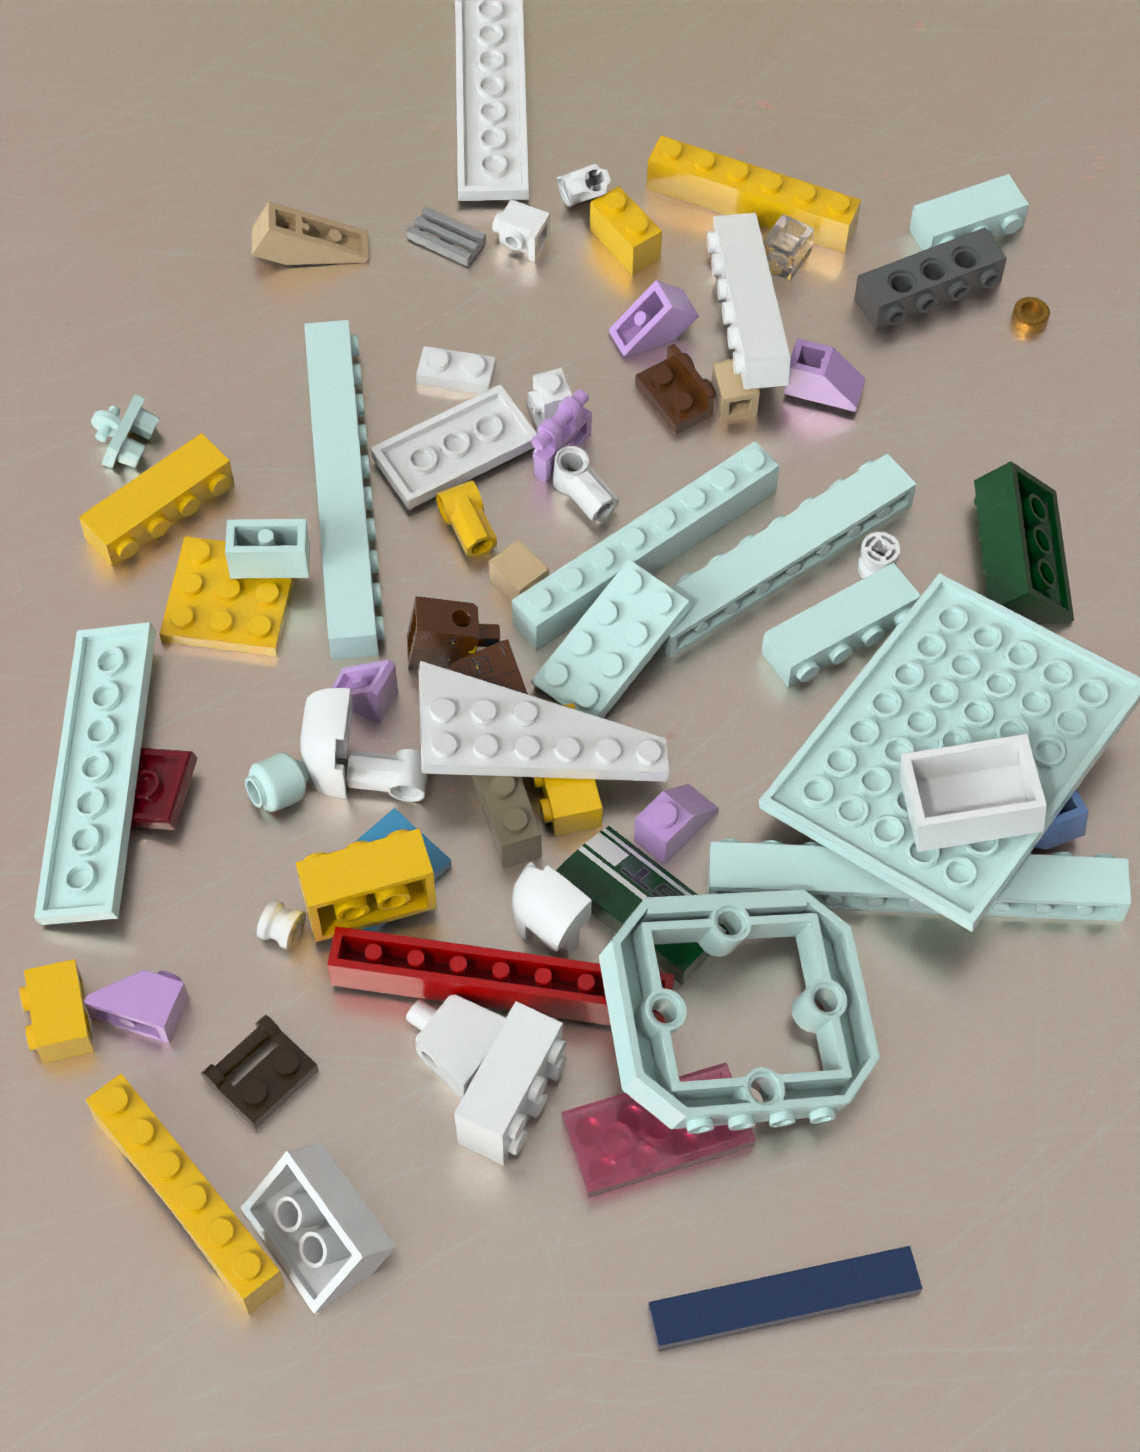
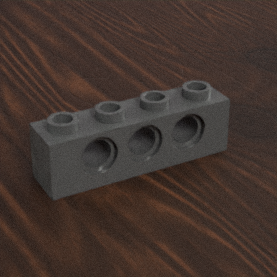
[854,227,1007,330]

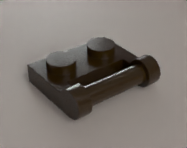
[201,1015,319,1130]

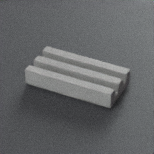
[406,207,486,266]

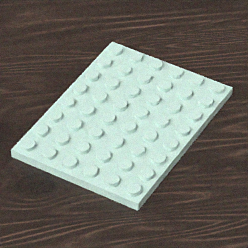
[759,573,1140,932]

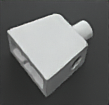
[406,995,506,1098]

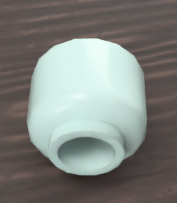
[245,752,309,812]

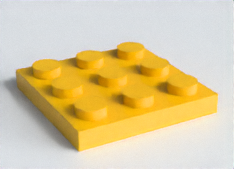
[159,536,295,657]

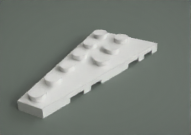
[419,661,669,782]

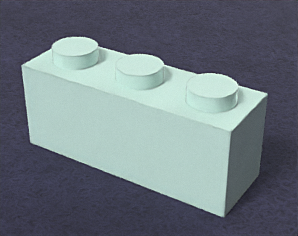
[909,174,1029,251]

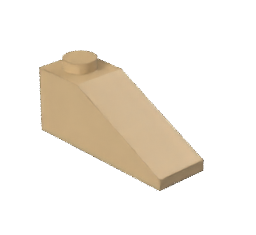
[252,201,369,265]

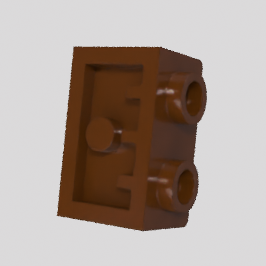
[635,344,716,435]

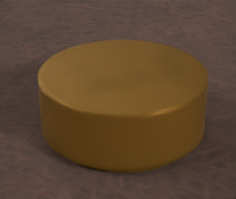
[1011,297,1050,334]

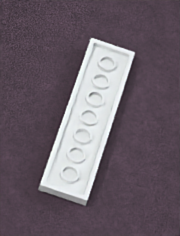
[455,0,529,201]

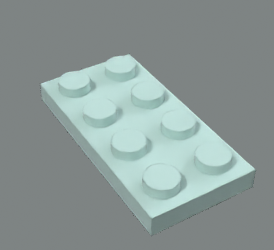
[531,559,692,718]

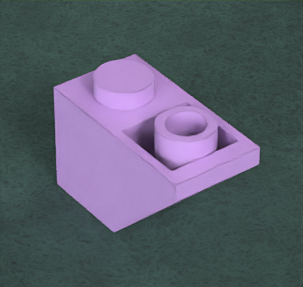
[784,338,866,412]

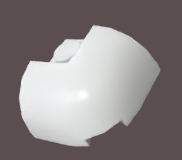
[300,688,353,799]
[512,862,592,957]

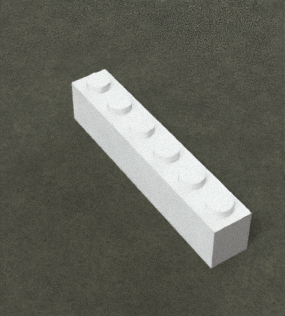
[707,213,791,389]

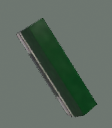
[556,826,729,985]

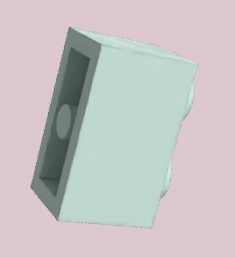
[225,519,310,579]

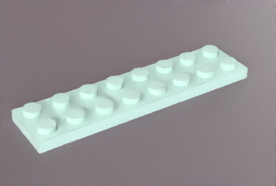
[34,622,156,925]

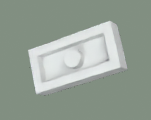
[416,346,496,394]

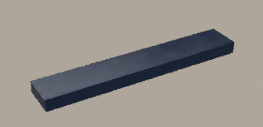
[648,1246,923,1350]

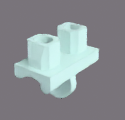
[91,394,160,469]

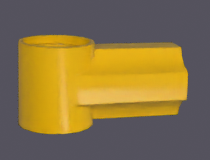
[436,480,497,558]

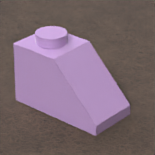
[608,280,699,358]
[634,783,719,865]
[84,970,189,1044]

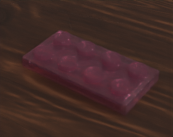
[561,1062,756,1198]

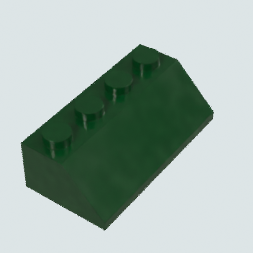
[974,461,1074,624]

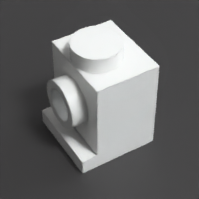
[492,199,550,262]
[526,368,572,433]

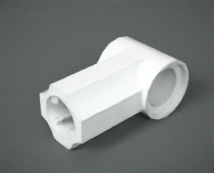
[557,164,611,207]
[553,446,619,522]
[346,749,428,802]

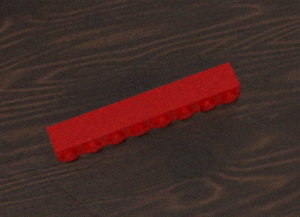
[327,926,675,1026]

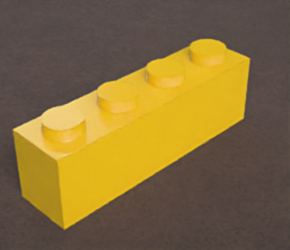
[79,433,234,567]

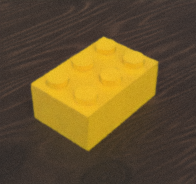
[295,828,437,942]

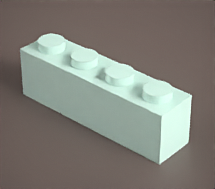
[761,562,921,687]

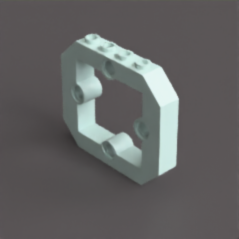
[599,889,880,1134]

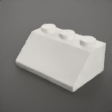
[240,1142,397,1313]

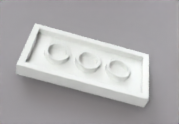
[370,384,537,510]

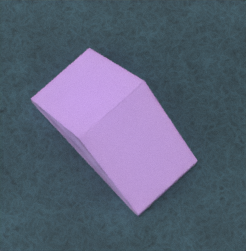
[332,659,398,724]

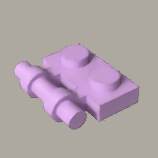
[531,389,592,483]

